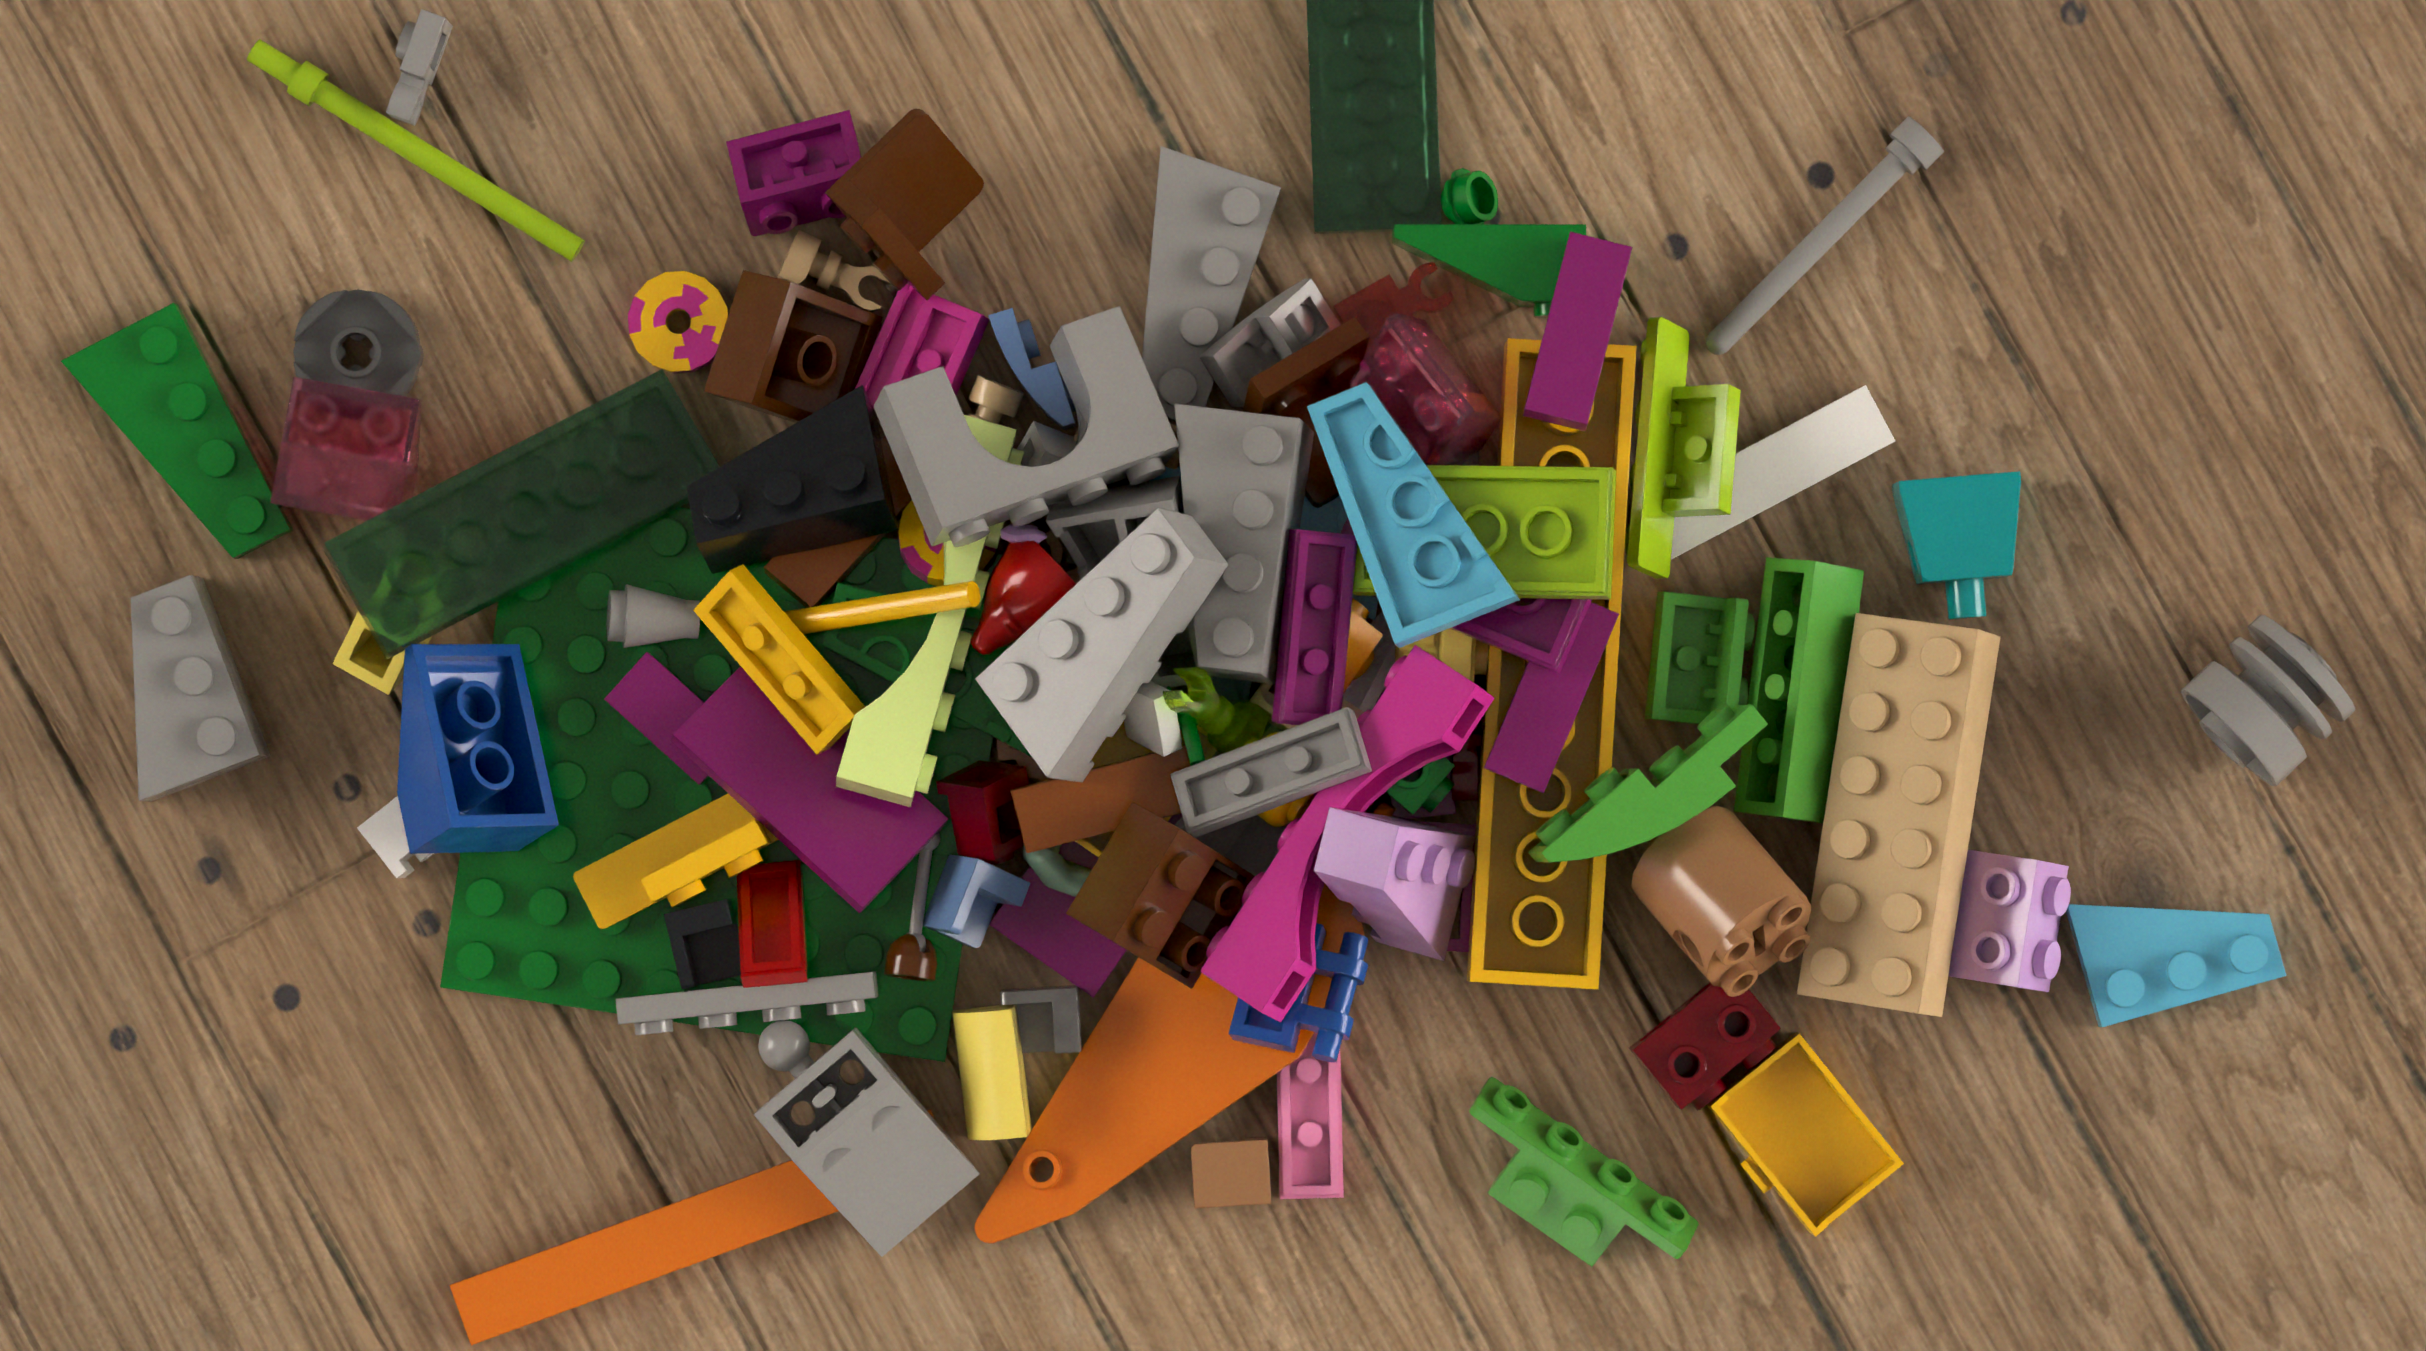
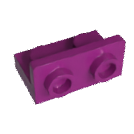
[726,110,862,236]

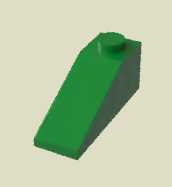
[1392,224,1586,318]

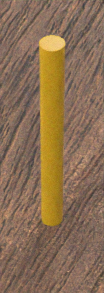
[784,581,981,634]

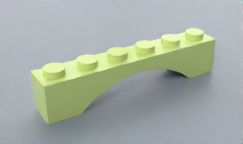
[836,414,1025,807]

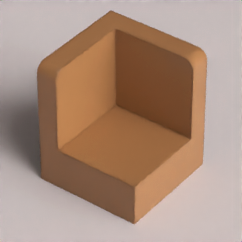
[1191,1137,1271,1209]

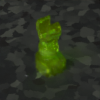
[1163,667,1269,754]

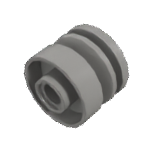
[2181,615,2355,786]

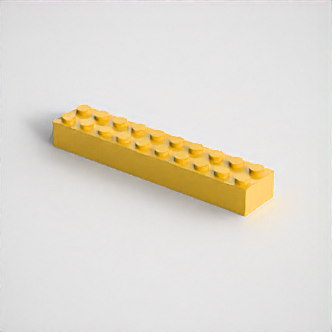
[1467,338,1637,990]

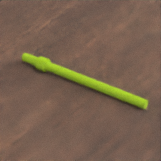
[247,39,585,262]

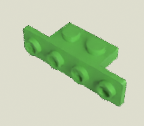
[1469,1077,1699,1267]

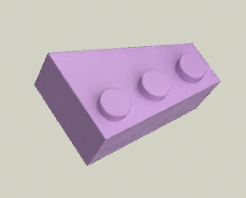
[1314,807,1475,961]

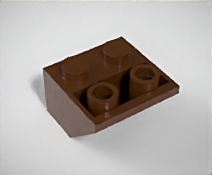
[1066,802,1255,989]

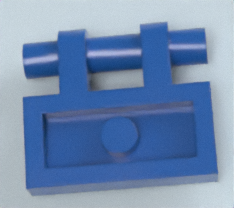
[1229,923,1369,1062]

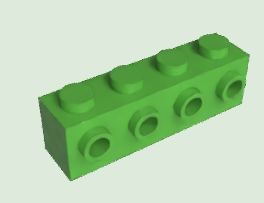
[1734,557,1864,823]

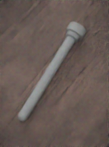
[1706,116,1944,355]

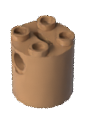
[1631,806,1812,997]

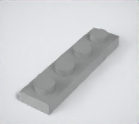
[615,971,879,1035]

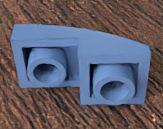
[988,308,1076,431]

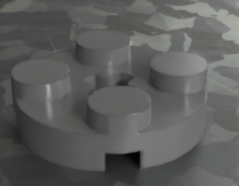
[293,289,424,418]

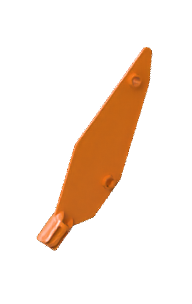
[974,801,1396,1244]

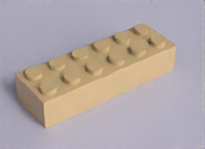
[1797,613,2001,1017]

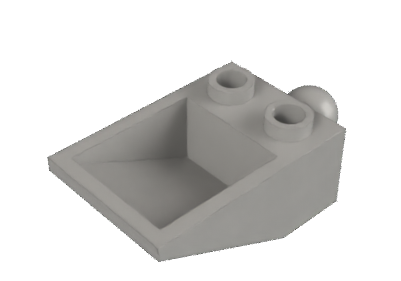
[753,1020,980,1257]

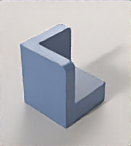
[923,854,1031,948]

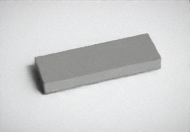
[1170,707,1372,838]

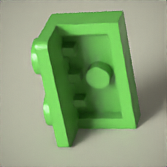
[1645,591,1755,725]

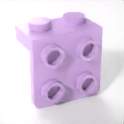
[1948,850,2071,992]

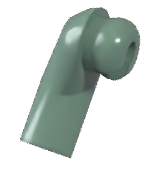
[1022,843,1092,897]

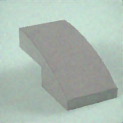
[1199,278,1341,408]

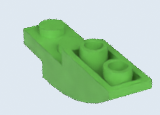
[1528,703,1768,863]

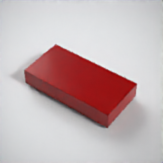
[737,860,808,988]

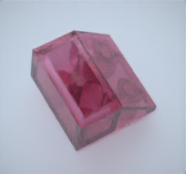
[1349,313,1502,465]
[270,377,422,530]

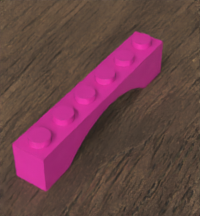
[1200,645,1494,1023]

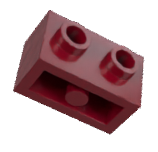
[1629,982,1781,1111]

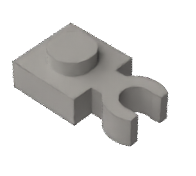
[386,9,453,126]

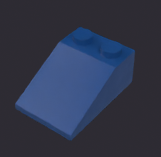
[397,644,559,854]

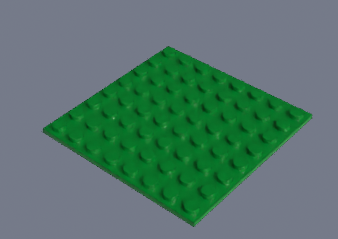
[440,483,1002,1062]

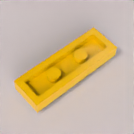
[693,564,866,755]

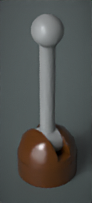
[884,833,941,982]

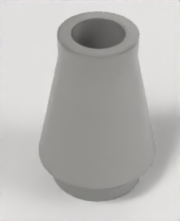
[606,584,700,648]

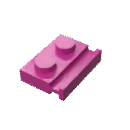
[855,284,990,408]

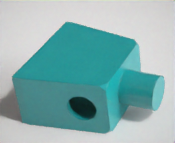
[1892,471,2021,620]

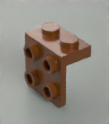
[825,109,984,300]

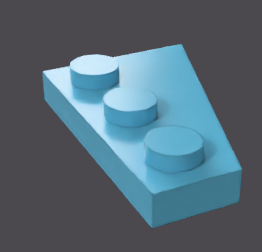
[2066,904,2287,1027]

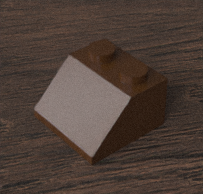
[704,270,883,423]

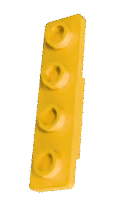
[573,794,779,929]

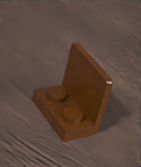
[1243,317,1419,508]

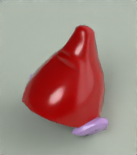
[970,524,1076,655]

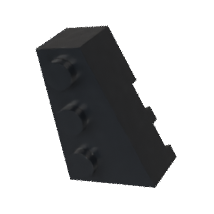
[686,385,899,574]

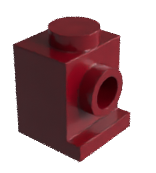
[936,760,1029,865]

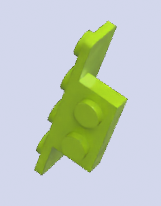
[1625,317,1741,579]

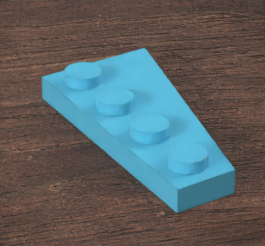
[1307,382,1520,648]

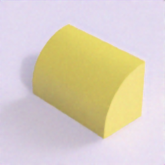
[952,1004,1032,1140]

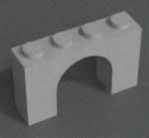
[873,306,1179,547]

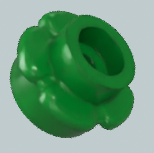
[1441,168,1498,224]

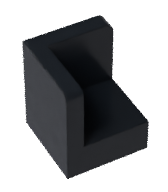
[664,898,741,989]

